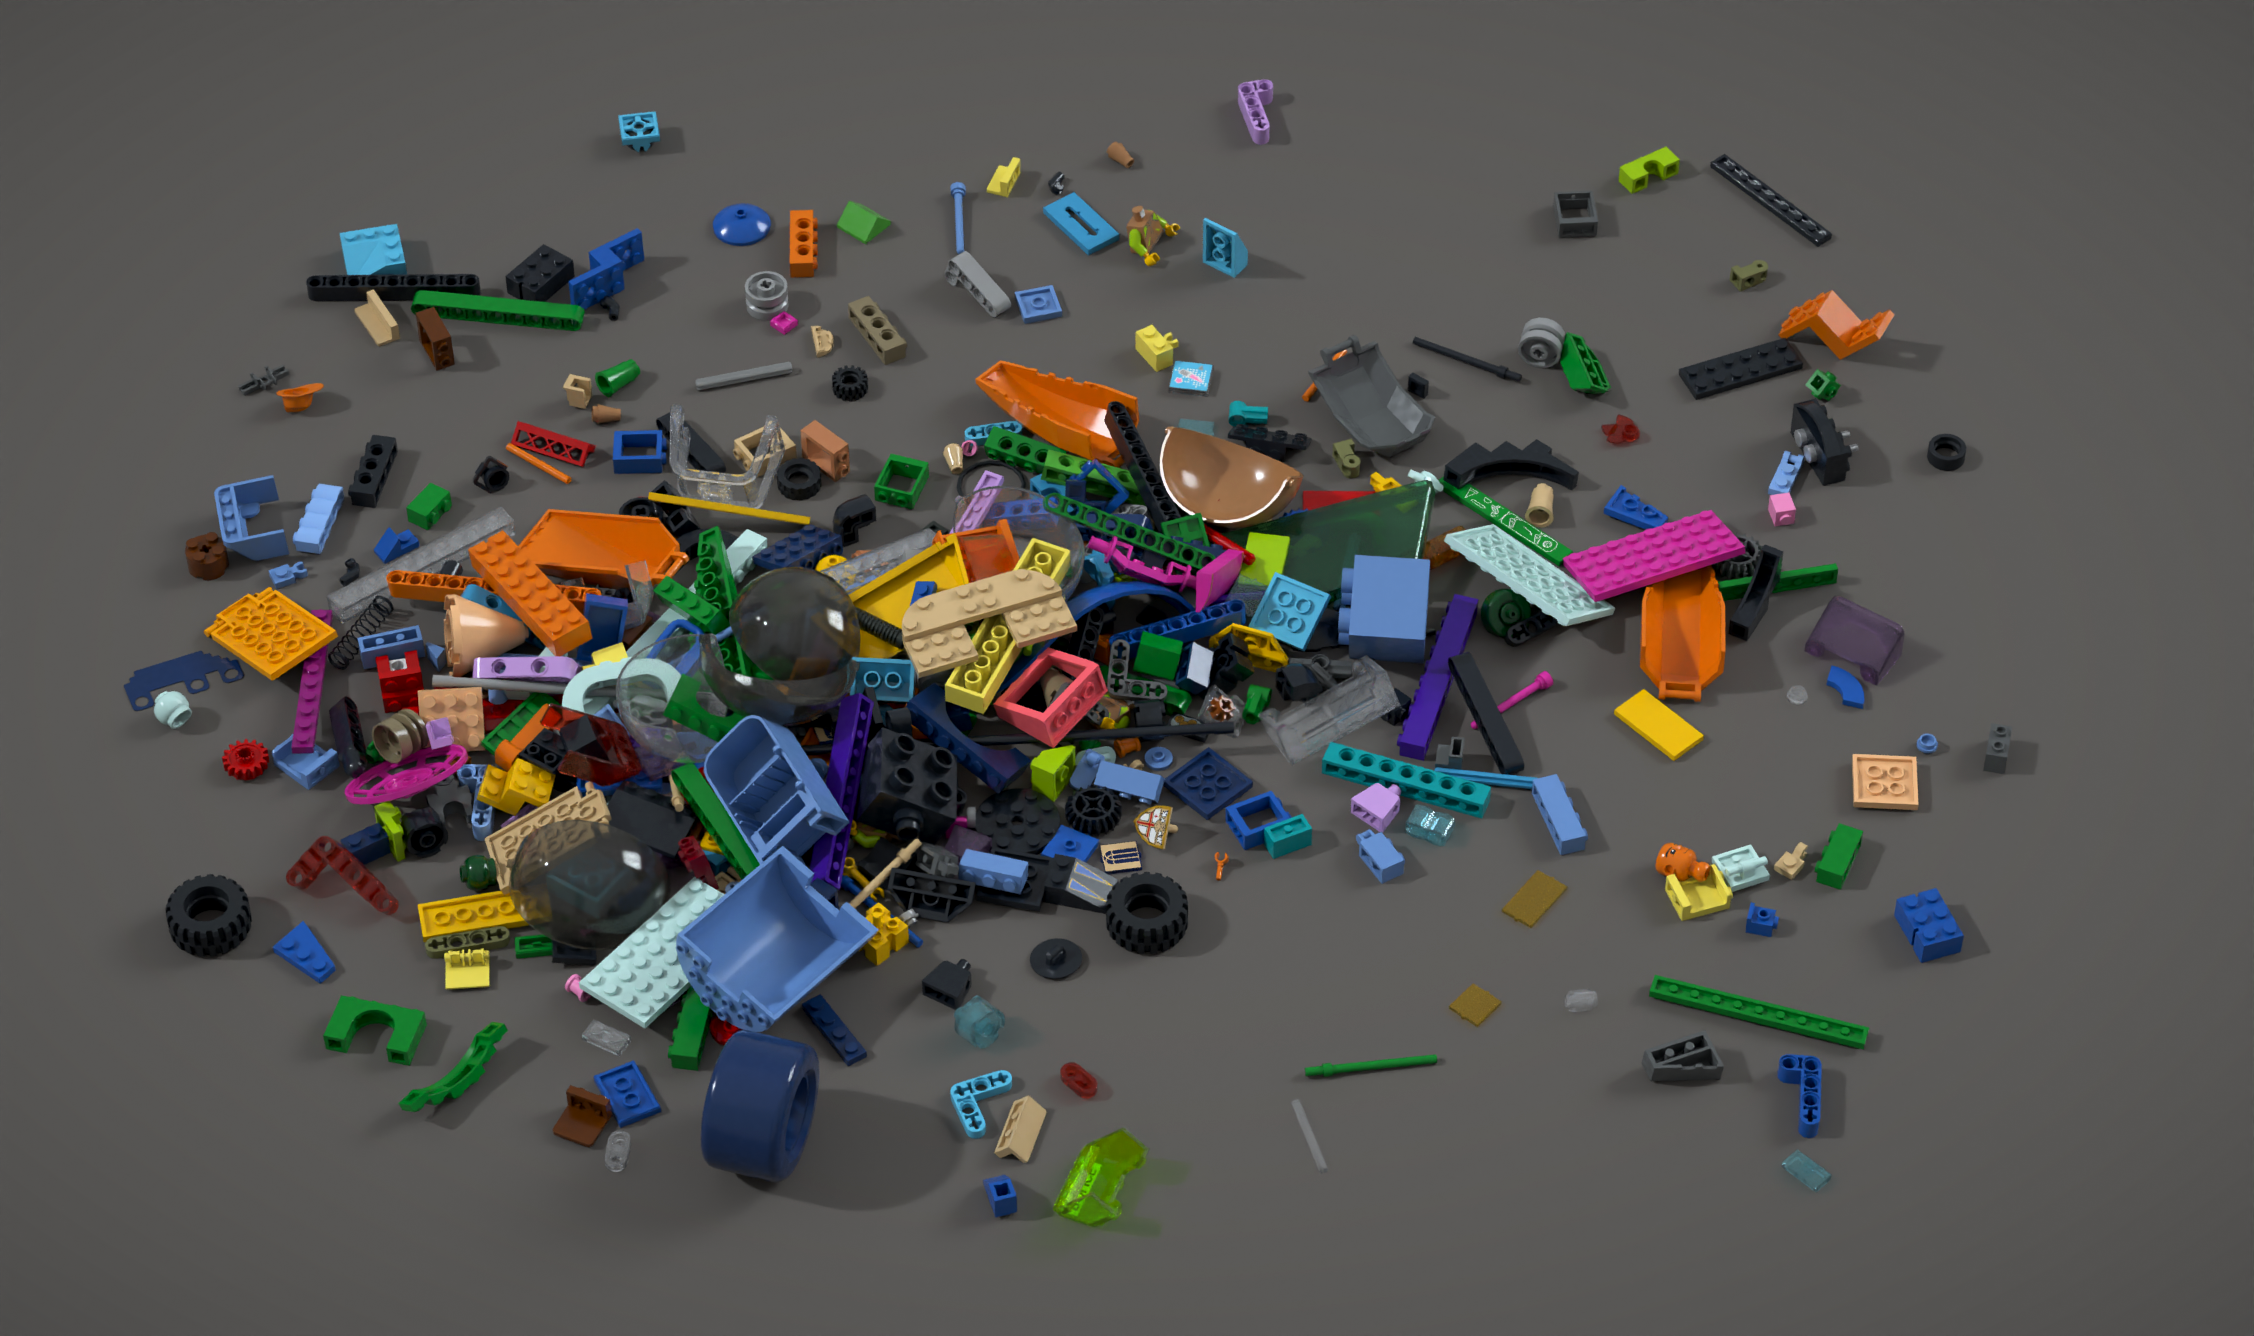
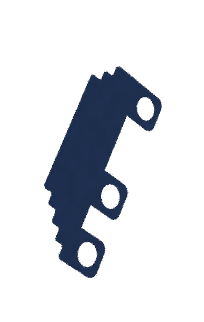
[124,651,244,711]

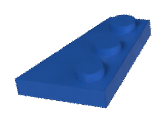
[273,921,336,984]

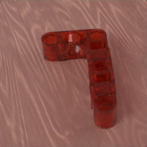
[286,836,399,915]

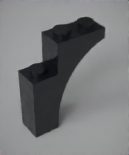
[1728,545,1783,641]

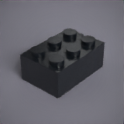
[505,244,575,302]

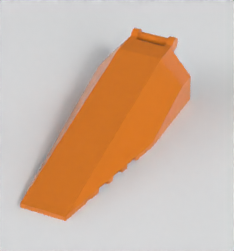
[1640,565,1726,702]

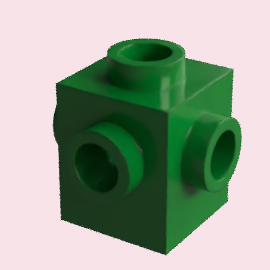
[1805,369,1841,401]

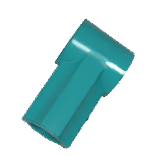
[1228,401,1268,427]

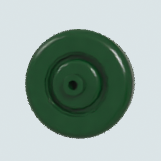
[1481,589,1532,638]

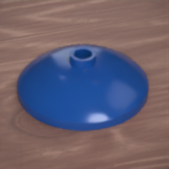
[713,203,771,246]

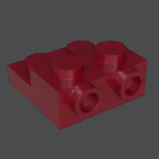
[678,836,719,890]

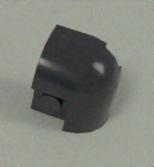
[833,494,876,548]
[1275,663,1323,710]

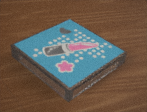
[1168,360,1214,397]

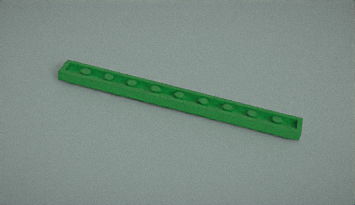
[1649,975,1869,1050]

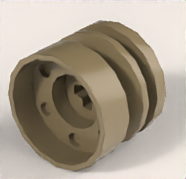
[372,709,429,763]

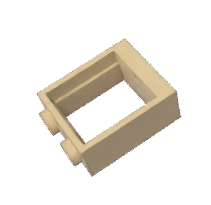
[733,422,797,478]

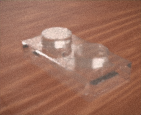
[582,1019,631,1057]

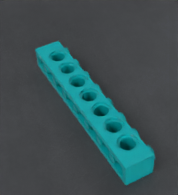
[1322,742,1491,819]

